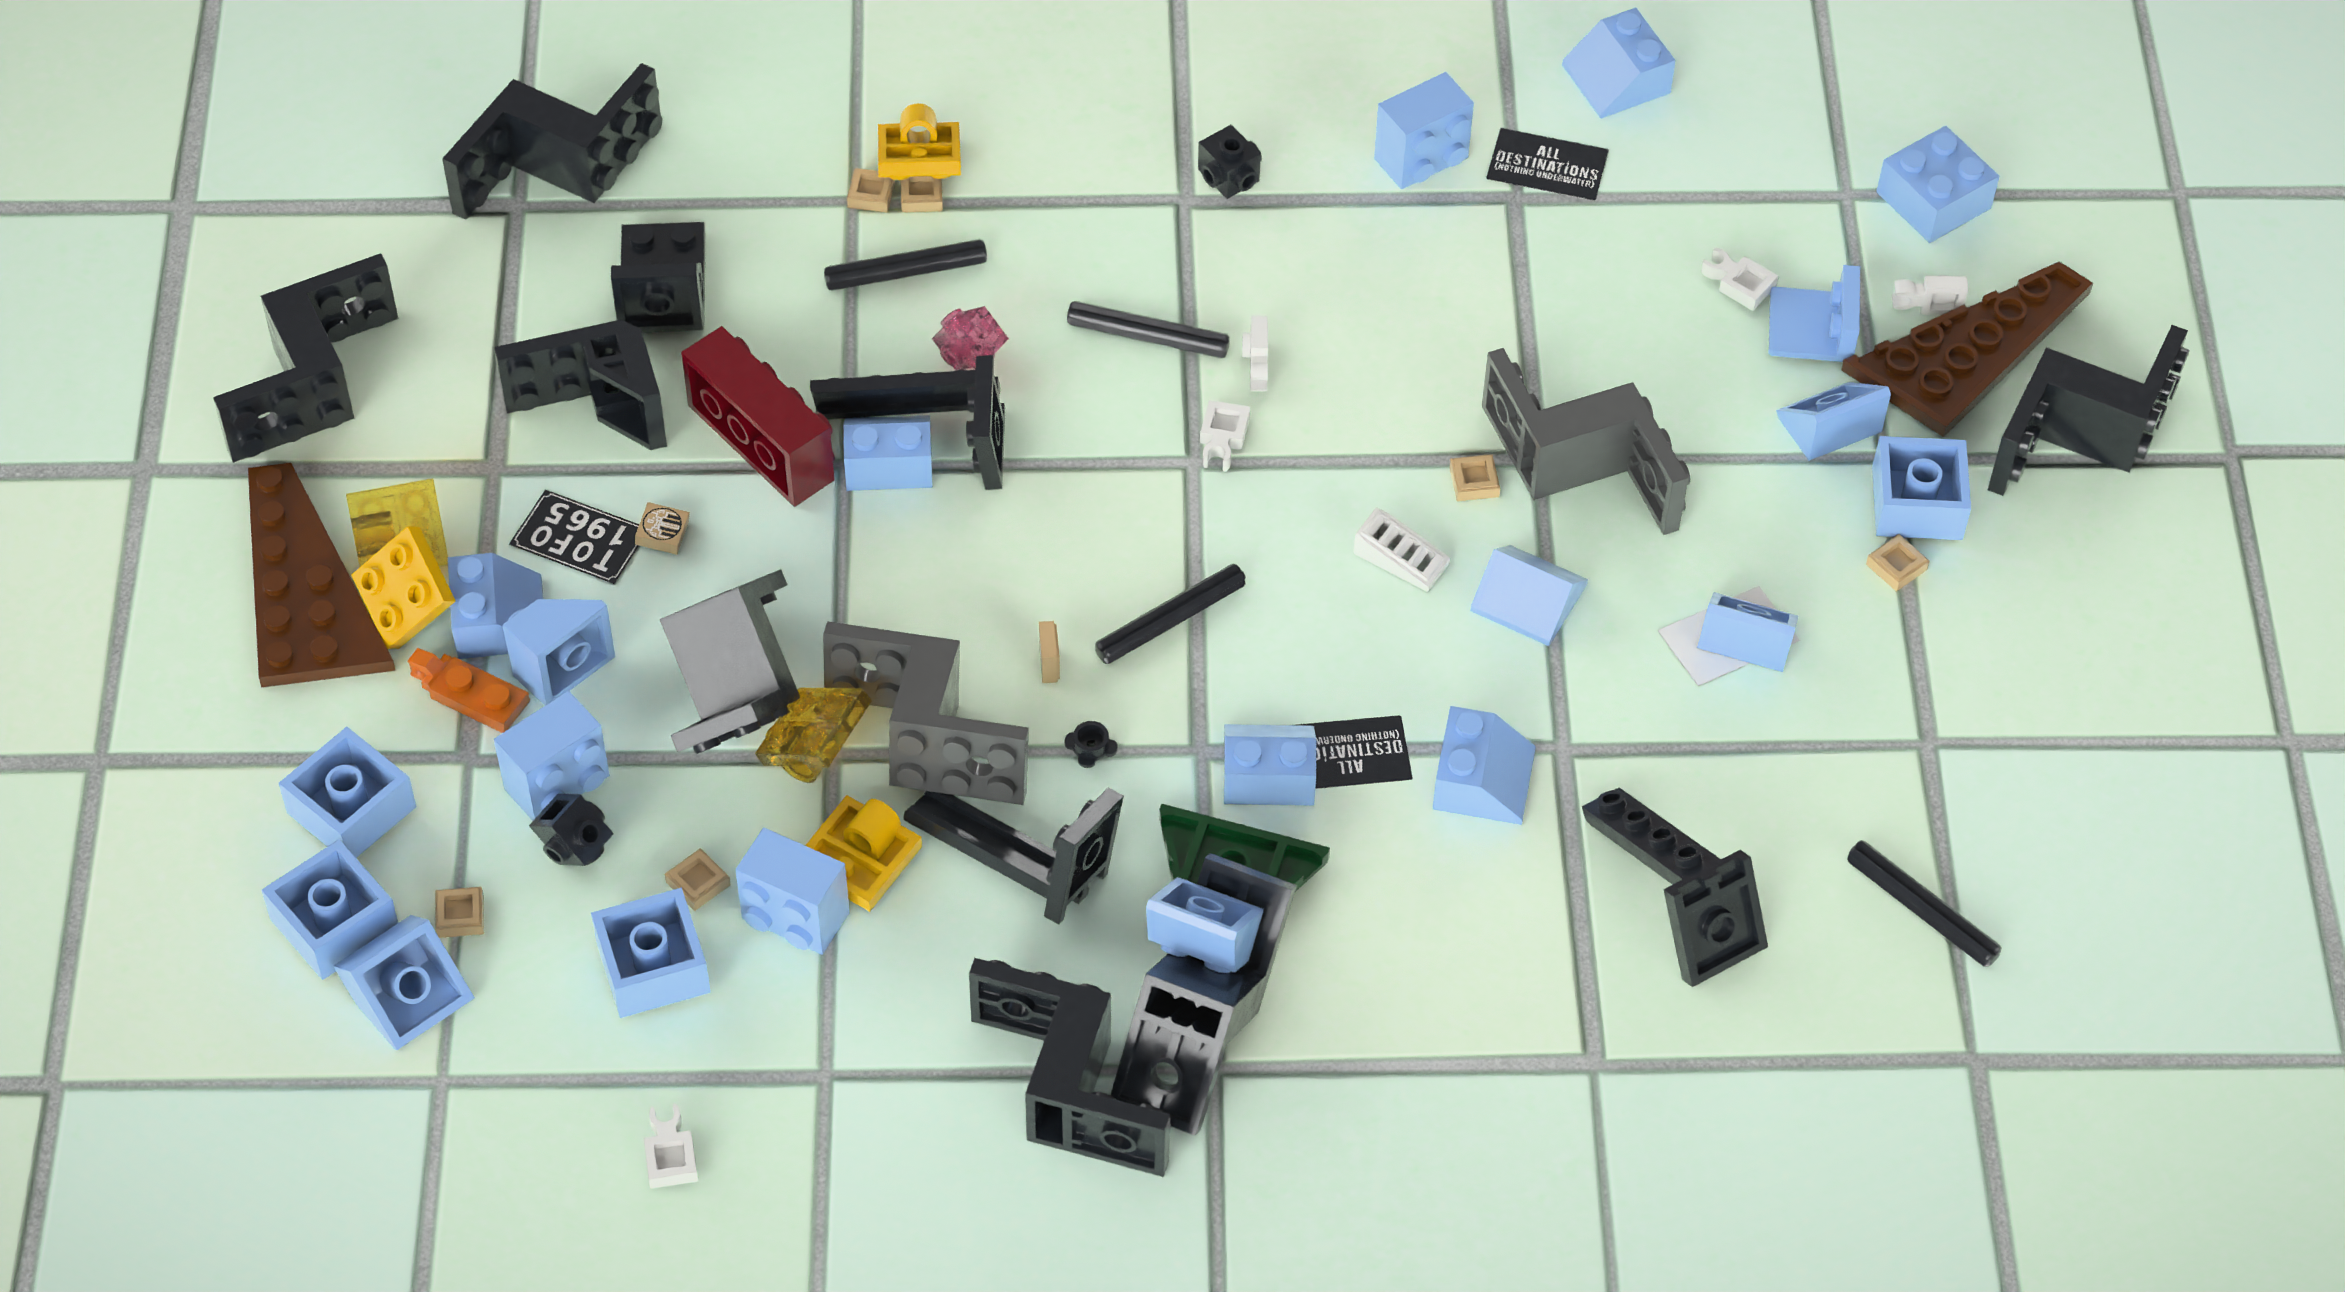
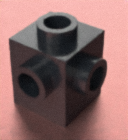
[1198,124,1262,199]
[529,793,614,866]

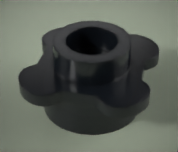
[1064,721,1118,768]

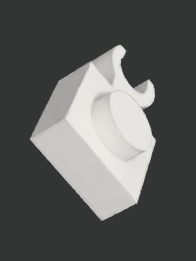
[1701,248,1779,311]
[1892,275,1969,315]
[1242,315,1268,391]
[1200,400,1250,472]
[643,1103,698,1189]

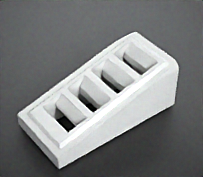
[1353,507,1451,592]

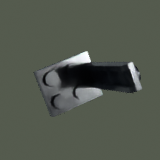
[810,355,1005,490]
[903,787,1124,925]
[1582,787,1768,987]

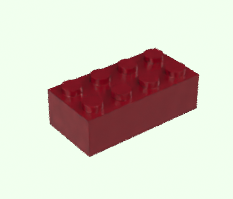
[681,326,835,507]

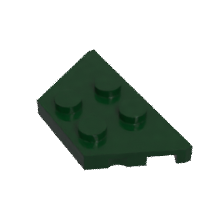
[1159,803,1330,892]

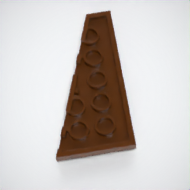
[1841,261,2093,438]
[248,463,396,688]

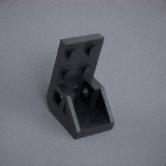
[611,222,706,332]
[494,320,667,450]

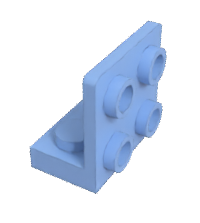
[1768,265,1860,362]

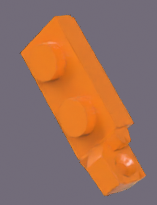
[407,648,530,733]

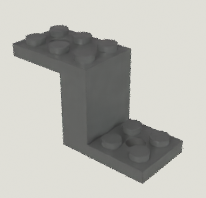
[1482,348,1690,535]
[823,621,1029,805]

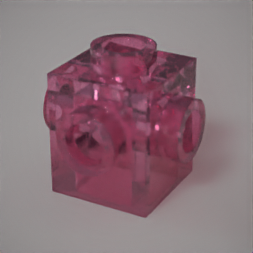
[932,306,1009,370]

